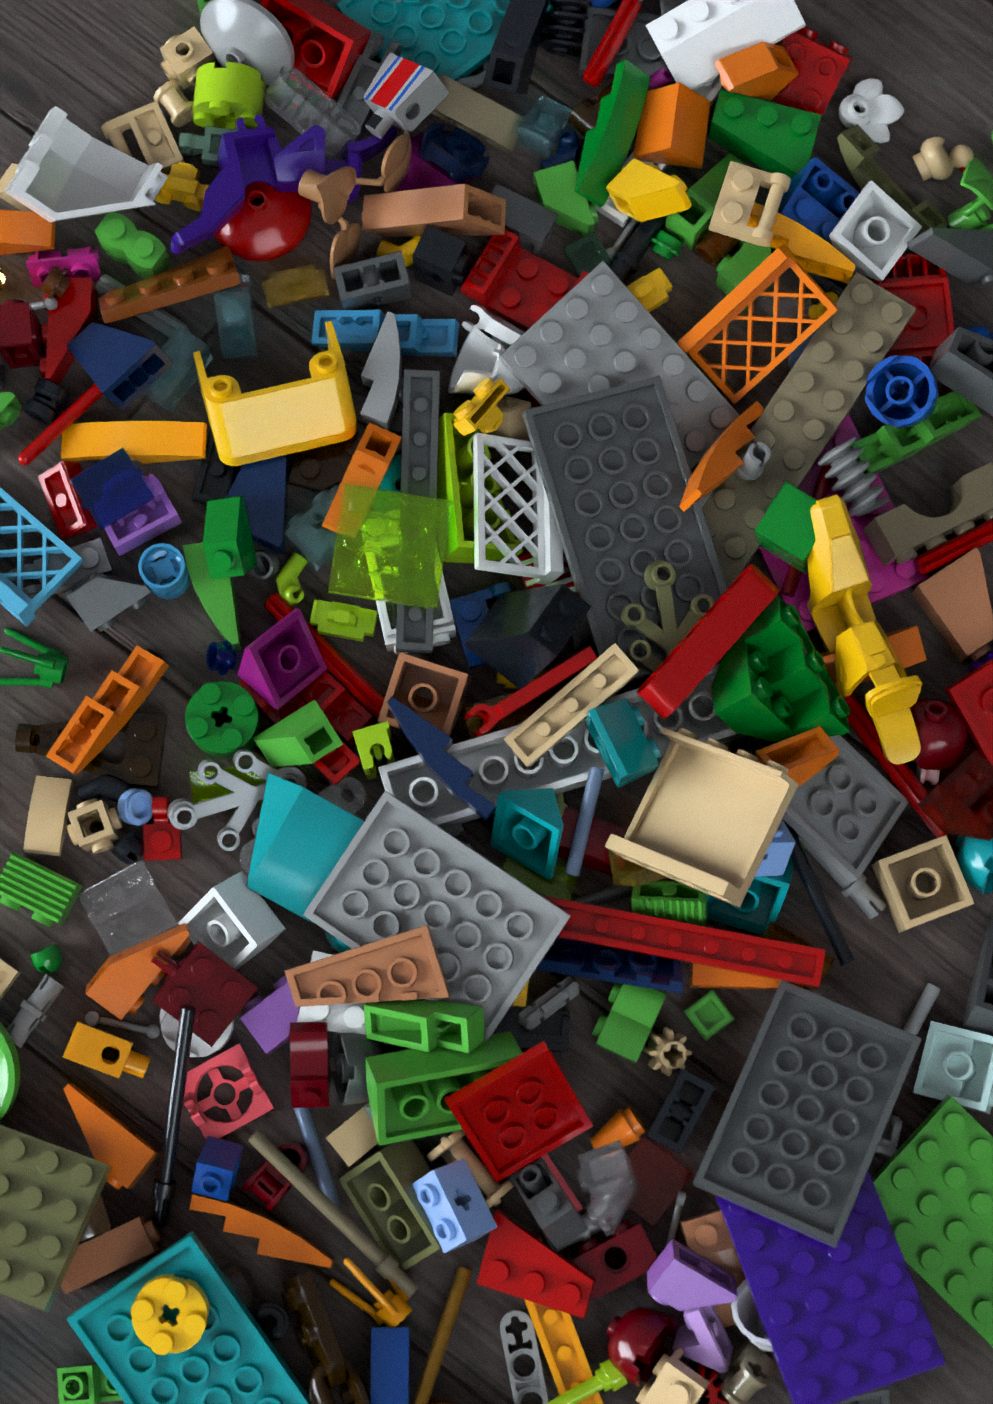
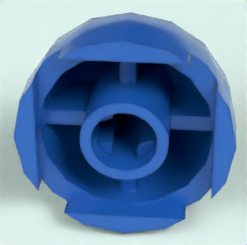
[865,355,939,428]

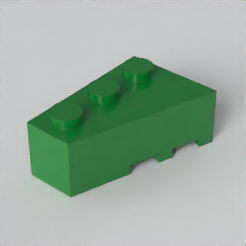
[708,90,821,180]

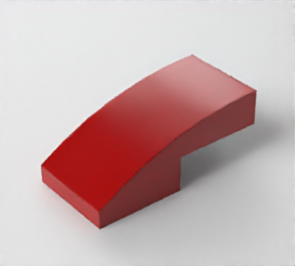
[298,671,377,747]

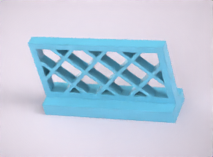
[0,487,84,627]

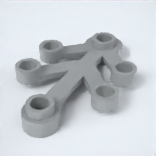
[167,749,307,851]

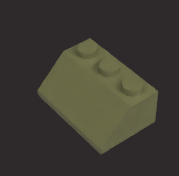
[338,1139,441,1271]

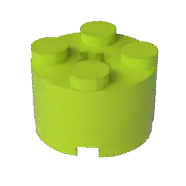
[193,62,265,130]

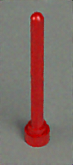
[18,383,103,466]

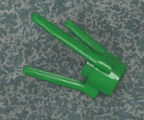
[0,627,69,689]

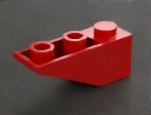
[40,277,98,386]

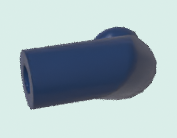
[540,130,580,170]

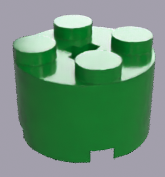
[185,681,262,760]

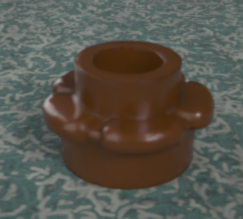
[40,266,72,299]

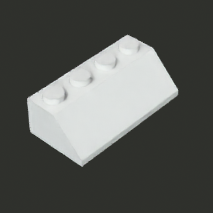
[646,0,806,91]

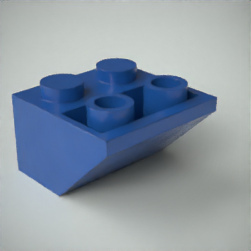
[778,157,860,245]

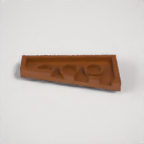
[98,245,241,324]

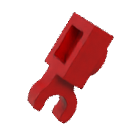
[143,797,182,861]

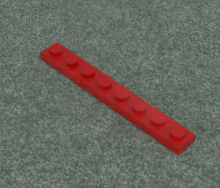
[542,895,826,988]

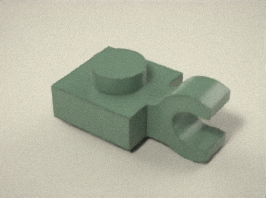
[178,126,237,166]

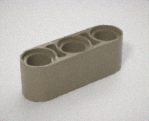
[431,74,527,153]

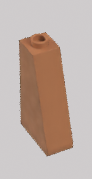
[362,184,506,237]

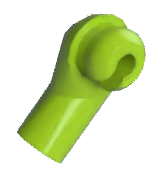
[276,552,308,605]

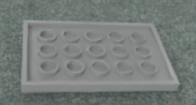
[498,261,740,470]
[303,791,571,1041]

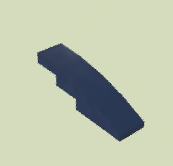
[387,696,495,822]

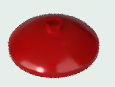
[214,182,312,262]

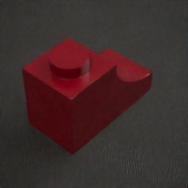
[289,1022,331,1108]

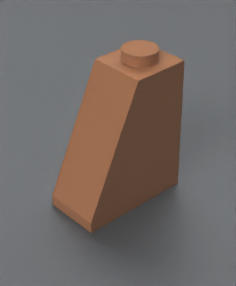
[911,547,993,663]
[61,1216,161,1295]

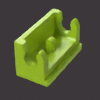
[352,721,395,780]

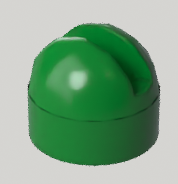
[30,944,62,974]

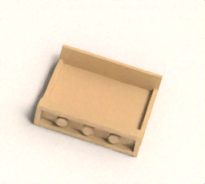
[605,728,799,908]

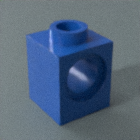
[191,1136,244,1201]

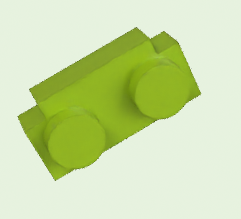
[310,599,378,642]

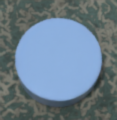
[117,788,153,826]

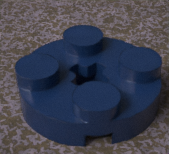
[419,123,490,182]

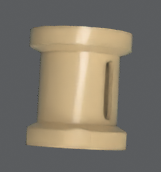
[153,80,194,127]

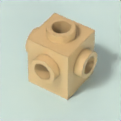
[160,26,218,90]
[67,799,123,854]

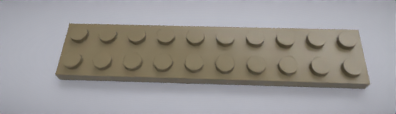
[702,272,917,588]

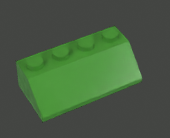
[365,1031,522,1146]

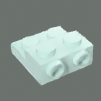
[913,1021,993,1115]

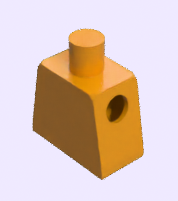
[63,1021,151,1079]

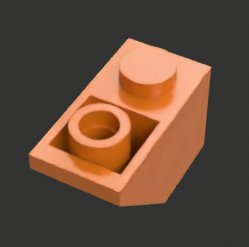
[714,41,799,101]

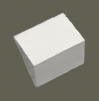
[829,180,922,281]

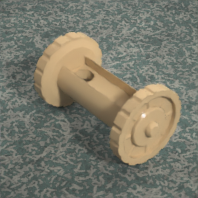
[427,1130,515,1208]

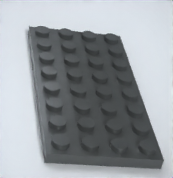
[522,375,727,680]

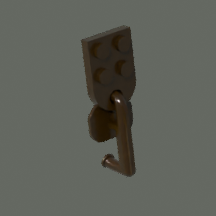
[281,1271,370,1404]

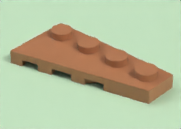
[285,925,451,1007]

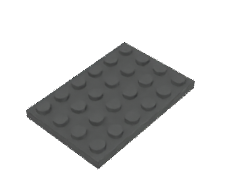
[693,981,922,1248]

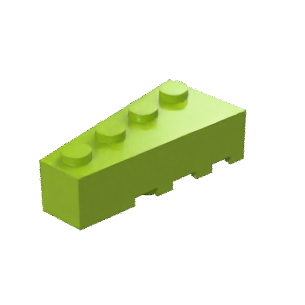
[436,413,523,564]

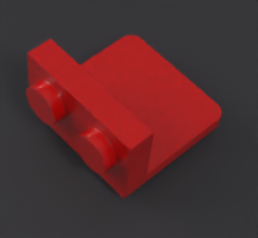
[772,26,854,119]

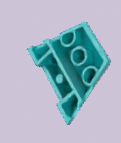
[246,773,365,922]

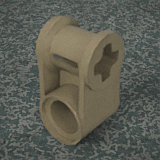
[721,1339,778,1404]

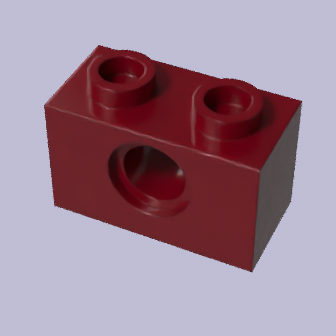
[0,299,45,369]
[573,1219,658,1300]

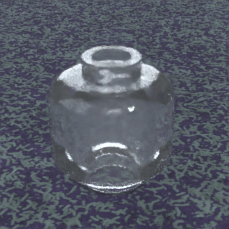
[757,281,812,331]

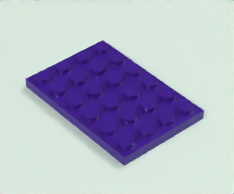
[715,1171,946,1404]

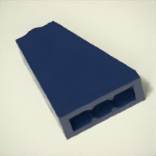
[66,322,174,411]
[226,455,289,556]

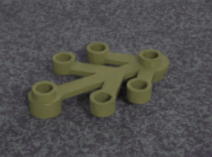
[621,560,714,700]

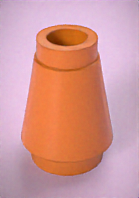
[590,1106,647,1158]

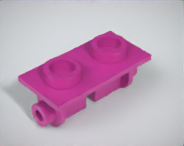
[26,246,102,287]

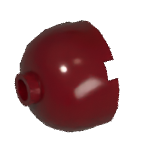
[910,698,967,770]
[606,1307,677,1387]

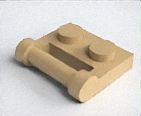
[101,101,185,174]
[708,161,791,247]

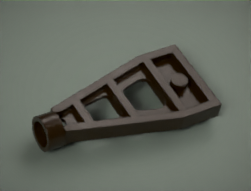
[15,713,167,788]

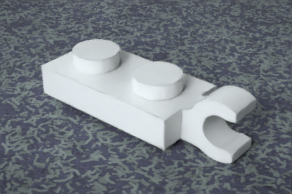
[462,304,525,349]

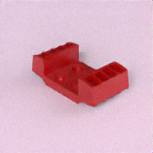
[460,230,589,331]
[870,254,955,383]

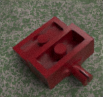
[150,941,258,1047]

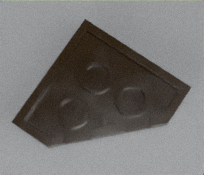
[288,392,403,494]

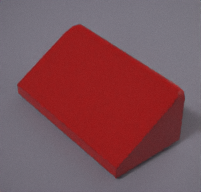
[38,461,102,540]

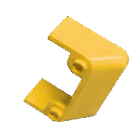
[193,321,357,466]

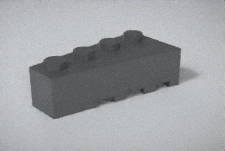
[929,326,993,416]

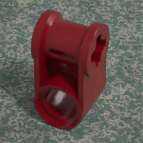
[242,1141,310,1213]

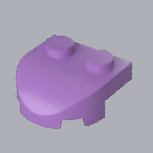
[95,471,182,556]

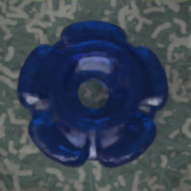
[206,640,237,675]

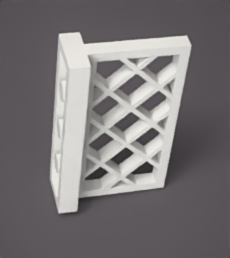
[473,432,564,585]

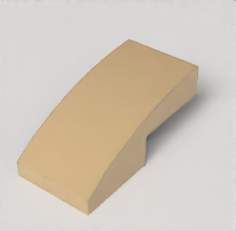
[24,775,73,856]
[326,1103,378,1167]

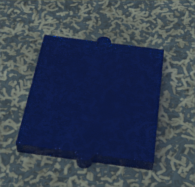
[70,448,155,530]

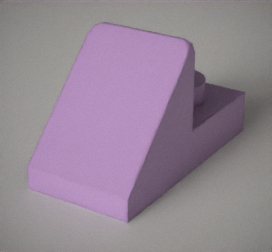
[673,1305,734,1373]

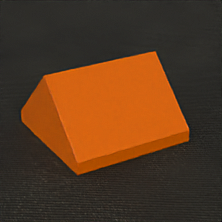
[634,82,711,169]

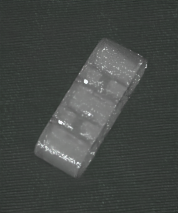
[264,66,361,159]

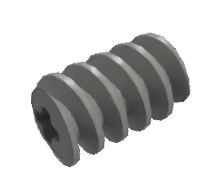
[818,437,889,517]

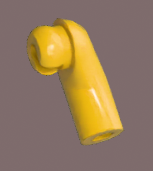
[376,235,422,267]

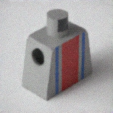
[364,52,449,139]

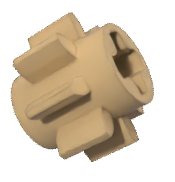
[643,1027,692,1076]

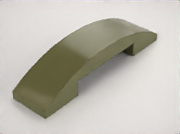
[837,124,950,235]

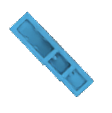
[311,310,460,357]

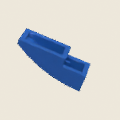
[370,1327,410,1404]

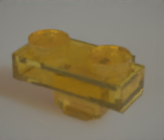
[262,264,329,308]

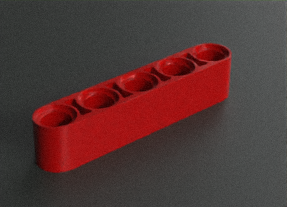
[637,564,780,719]

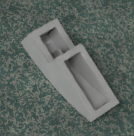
[361,311,402,431]

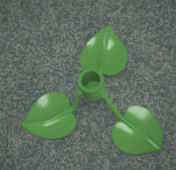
[948,130,993,230]

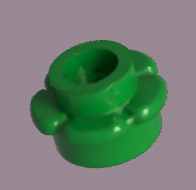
[651,230,683,261]

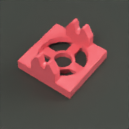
[183,1043,275,1139]

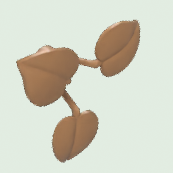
[298,131,412,280]

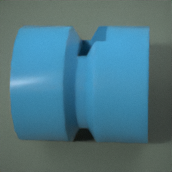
[138,543,191,600]

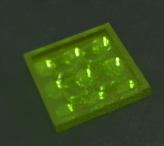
[328,484,453,610]

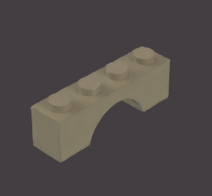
[863,462,993,566]

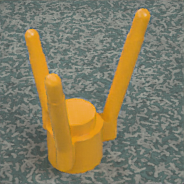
[329,1258,412,1327]

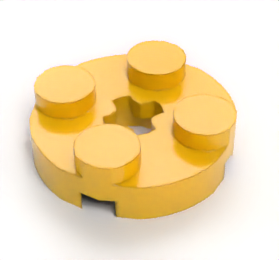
[131,1274,210,1355]

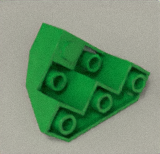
[711,595,850,742]

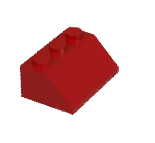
[261,0,372,101]

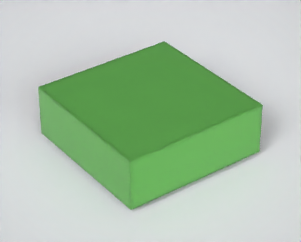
[683,990,735,1041]

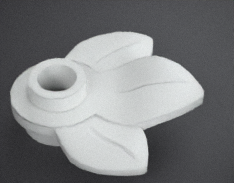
[839,78,904,143]

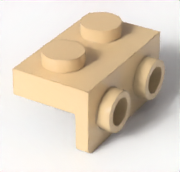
[635,1347,710,1404]

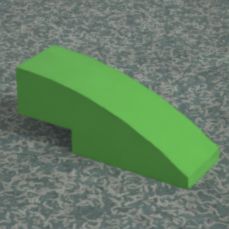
[182,542,243,651]
[364,1000,485,1053]

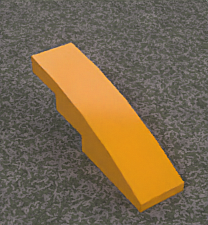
[747,202,856,284]
[61,421,207,464]

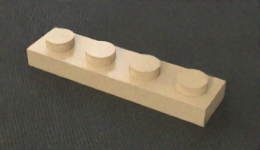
[504,643,640,768]

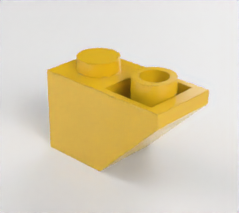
[606,158,692,222]

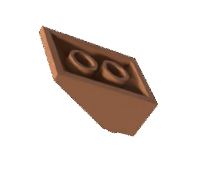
[679,1208,746,1328]

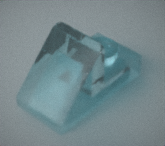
[517,96,573,158]

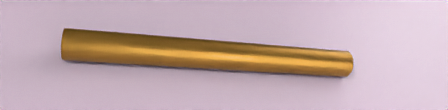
[412,1267,472,1404]

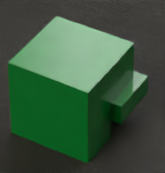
[754,481,817,574]

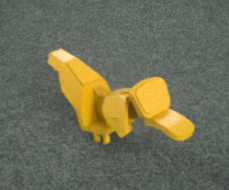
[807,494,922,765]

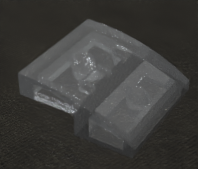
[77,859,178,956]

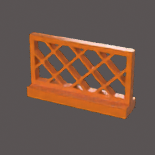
[676,244,840,405]

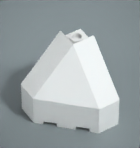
[5,106,168,222]

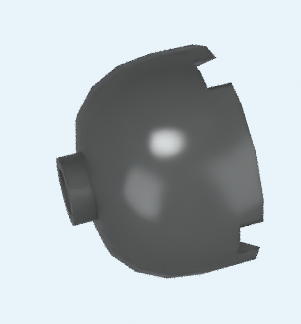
[330,1032,389,1105]

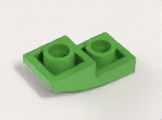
[57,1363,122,1404]

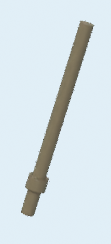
[248,1130,419,1297]

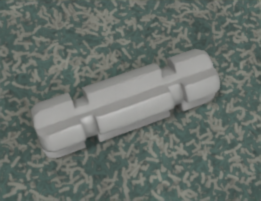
[517,976,580,1031]

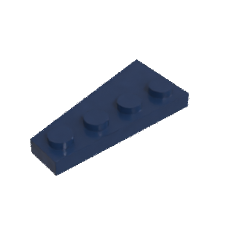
[536,937,683,994]

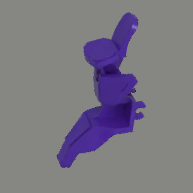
[170,114,397,254]

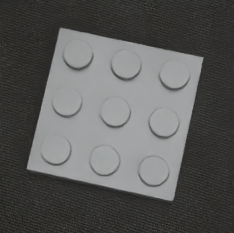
[782,735,909,882]

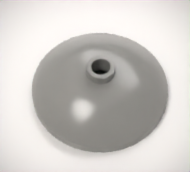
[200,0,295,85]

